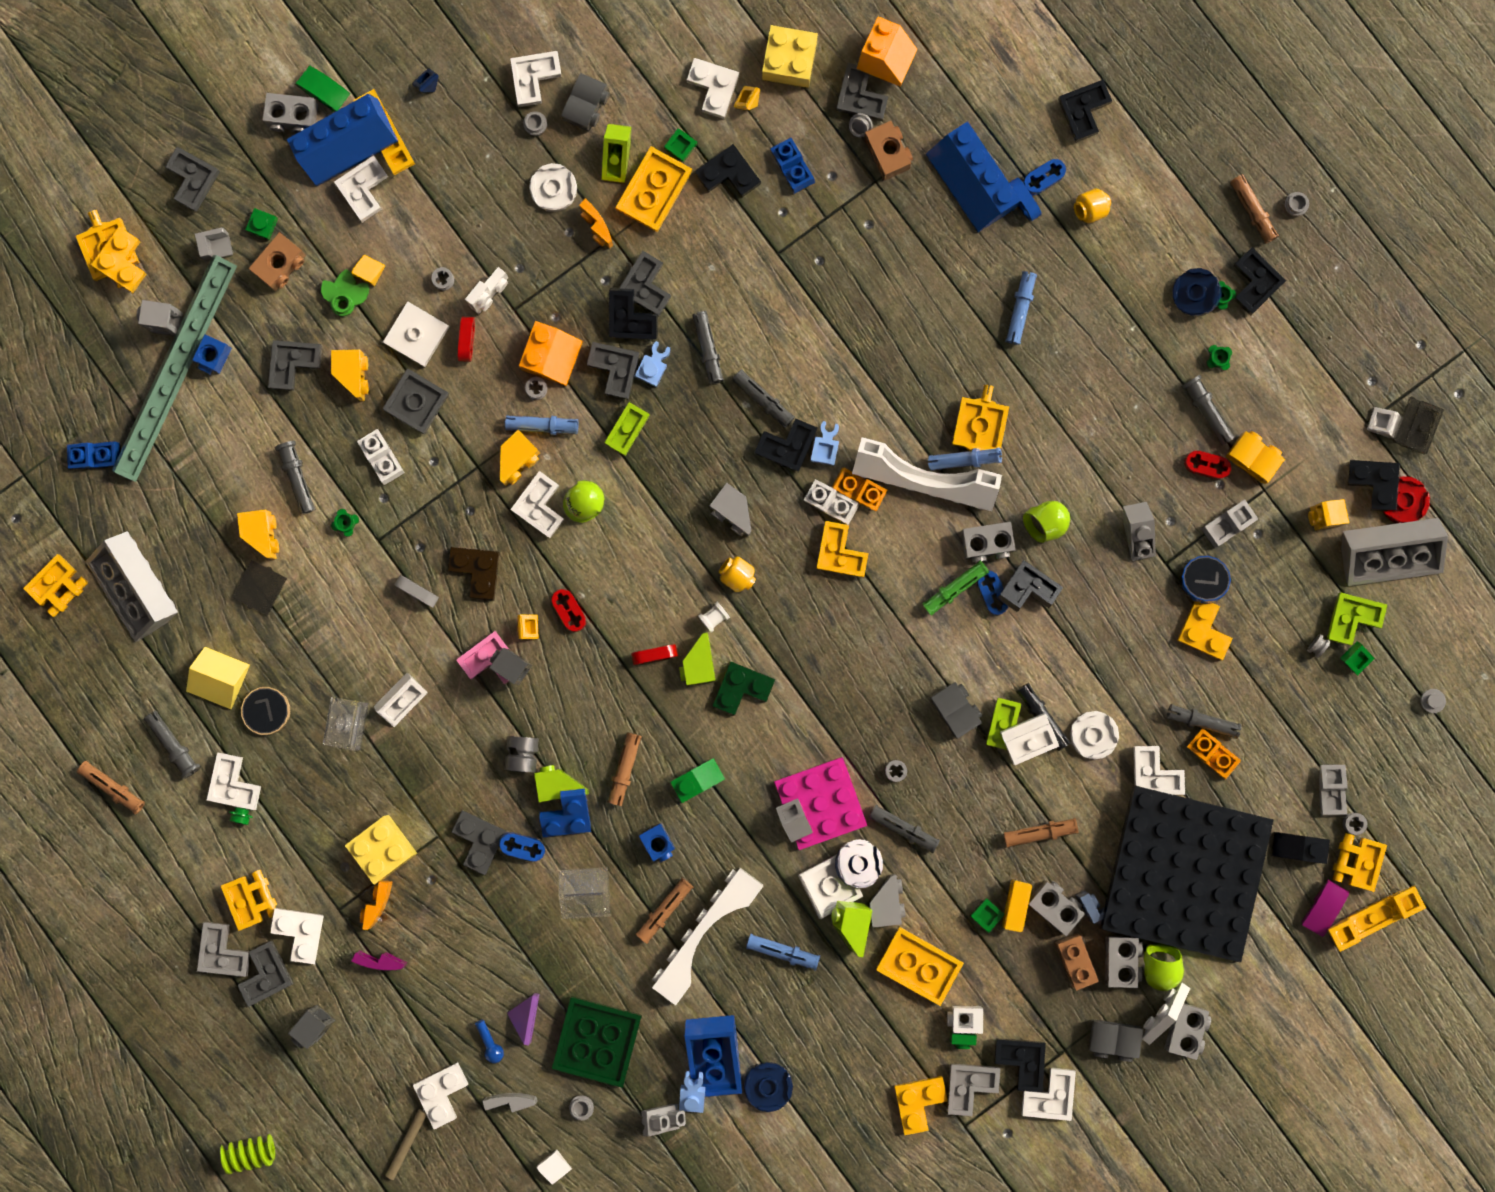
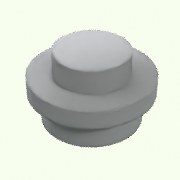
[523,111,547,136]
[849,113,873,137]
[1284,192,1309,216]
[1421,689,1446,713]
[569,1095,594,1121]

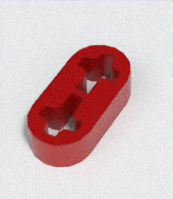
[458,316,475,362]
[1184,451,1231,480]
[552,589,586,632]
[631,644,678,665]

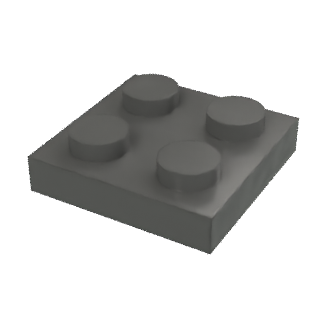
[383,368,449,435]

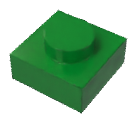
[664,128,698,163]
[245,208,278,240]
[1340,641,1375,676]
[970,898,1005,933]
[950,1031,977,1049]

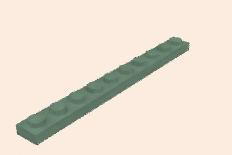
[112,255,237,482]

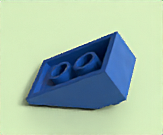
[685,1015,742,1097]

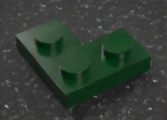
[713,662,776,715]

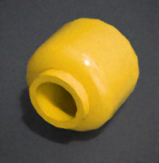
[1074,188,1111,224]
[719,556,756,592]

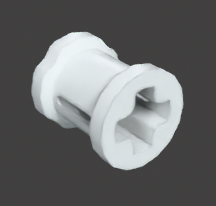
[698,601,730,633]

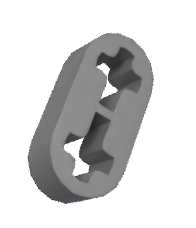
[394,575,439,608]

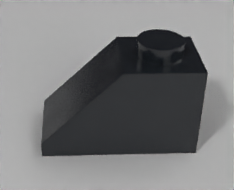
[1271,832,1330,864]

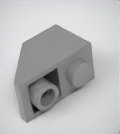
[710,483,751,537]
[1123,502,1156,561]
[869,874,906,927]

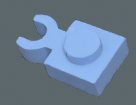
[635,341,670,387]
[811,421,839,466]
[679,1071,705,1113]

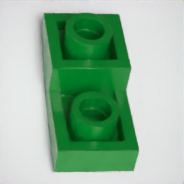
[295,65,351,112]

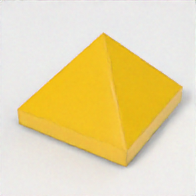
[733,86,760,110]
[517,615,539,639]

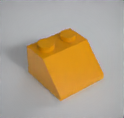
[857,16,917,87]
[519,321,583,386]

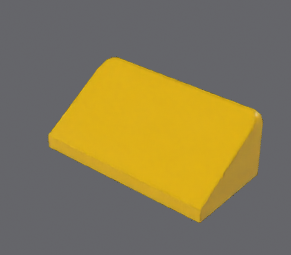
[1001,879,1032,932]

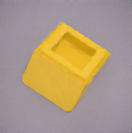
[351,255,385,287]

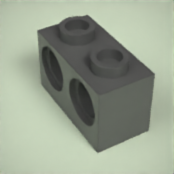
[489,648,533,685]
[288,1005,336,1049]

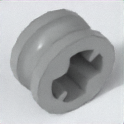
[431,267,454,291]
[525,377,548,400]
[1307,634,1331,658]
[885,760,907,782]
[1342,813,1367,835]

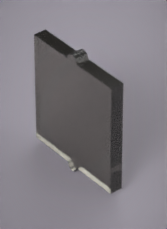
[232,560,287,615]

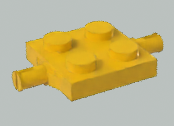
[76,210,140,288]
[952,385,1009,451]

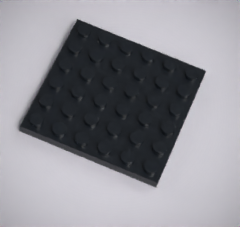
[1100,785,1274,962]

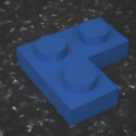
[540,789,591,837]

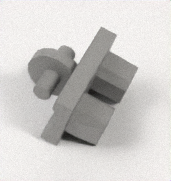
[641,1104,686,1137]

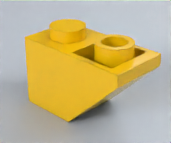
[331,350,369,401]
[500,430,540,486]
[1308,499,1349,531]
[237,509,279,560]

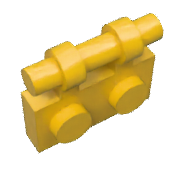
[23,554,88,617]
[1332,833,1387,892]
[221,870,277,931]

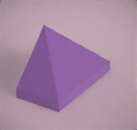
[507,993,540,1045]

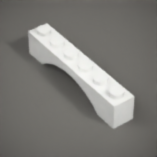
[852,438,1002,511]
[652,868,763,1005]

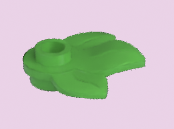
[321,269,369,317]

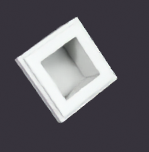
[1367,407,1401,439]
[536,1149,572,1185]

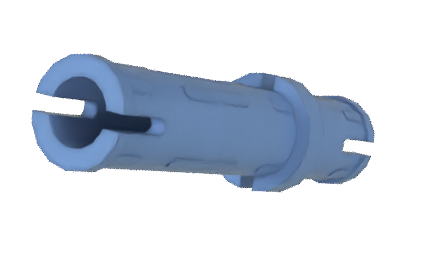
[1005,271,1037,345]
[505,415,579,435]
[928,447,1002,471]
[746,934,820,971]

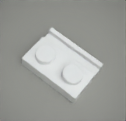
[1000,713,1059,765]

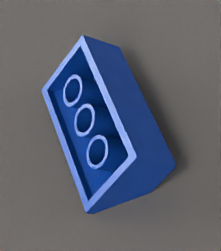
[287,94,398,186]
[926,121,1021,233]

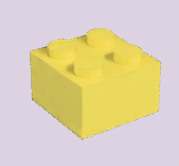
[762,25,818,88]
[345,815,418,885]

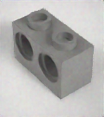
[263,93,318,133]
[136,300,183,336]
[961,522,1016,563]
[1028,880,1085,936]
[1105,936,1143,988]
[1164,1003,1211,1060]

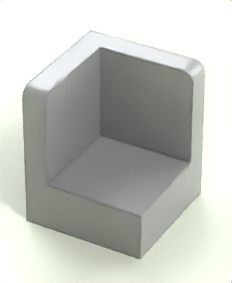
[195,228,233,262]
[776,798,813,842]

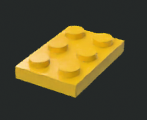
[615,146,692,233]
[876,927,964,1006]

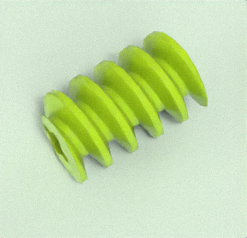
[220,1134,276,1175]

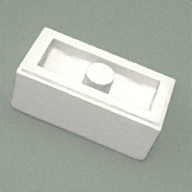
[374,673,428,727]

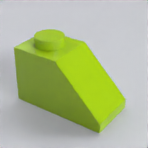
[601,124,632,183]
[679,632,716,686]
[534,765,589,802]
[831,901,872,957]

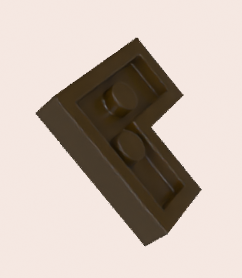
[448,547,500,600]

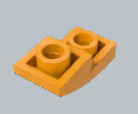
[579,198,613,248]
[831,467,887,511]
[1187,728,1241,780]
[360,880,392,930]

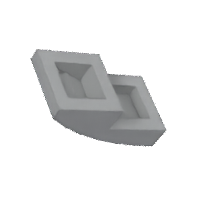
[1201,499,1258,548]
[1319,765,1347,817]
[482,1093,538,1112]

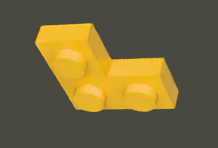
[91,227,147,294]
[816,521,869,578]
[1177,601,1233,661]
[894,1076,948,1135]

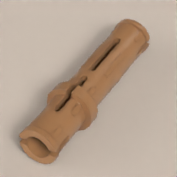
[1230,174,1279,244]
[607,732,642,806]
[77,761,145,815]
[1003,818,1079,848]
[636,877,694,944]

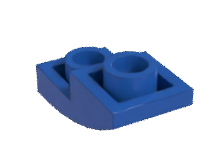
[770,138,815,194]
[67,441,120,469]

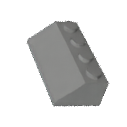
[1341,518,1448,586]
[85,531,178,642]

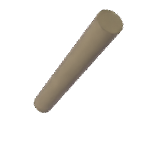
[385,1109,427,1180]

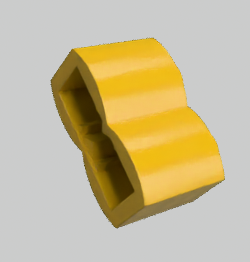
[1225,431,1285,484]

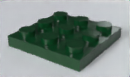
[552,996,642,1088]

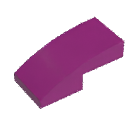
[1302,880,1349,937]
[351,951,408,970]

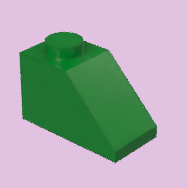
[670,758,725,803]

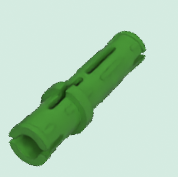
[922,560,989,616]

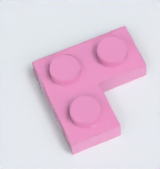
[456,631,510,684]

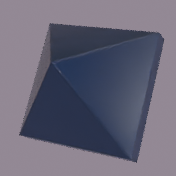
[412,68,439,92]

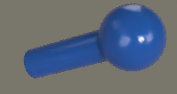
[475,1019,504,1064]

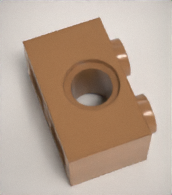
[864,121,913,181]
[249,232,306,291]
[1054,933,1099,991]

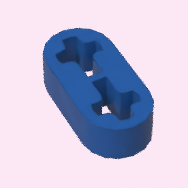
[1023,159,1066,195]
[1009,177,1042,222]
[977,571,1008,615]
[499,832,545,861]

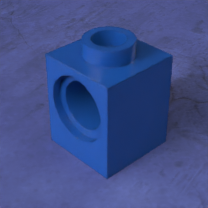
[192,334,232,374]
[639,823,675,863]

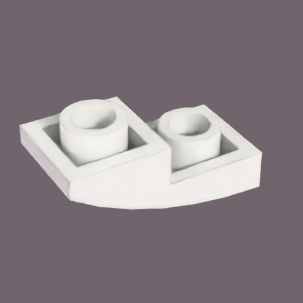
[357,429,405,485]
[804,479,860,525]

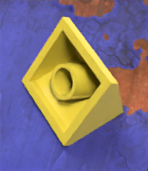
[186,647,250,709]

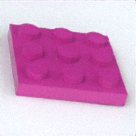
[774,757,867,850]

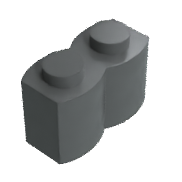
[561,73,610,132]
[930,682,982,739]
[1088,1019,1143,1062]

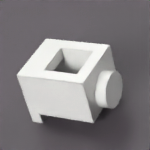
[947,1006,983,1034]

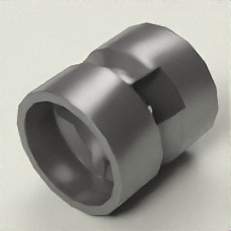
[504,736,539,772]

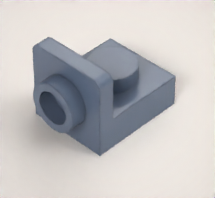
[1076,891,1104,924]

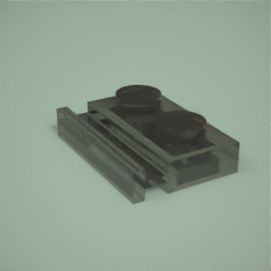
[1392,396,1444,455]

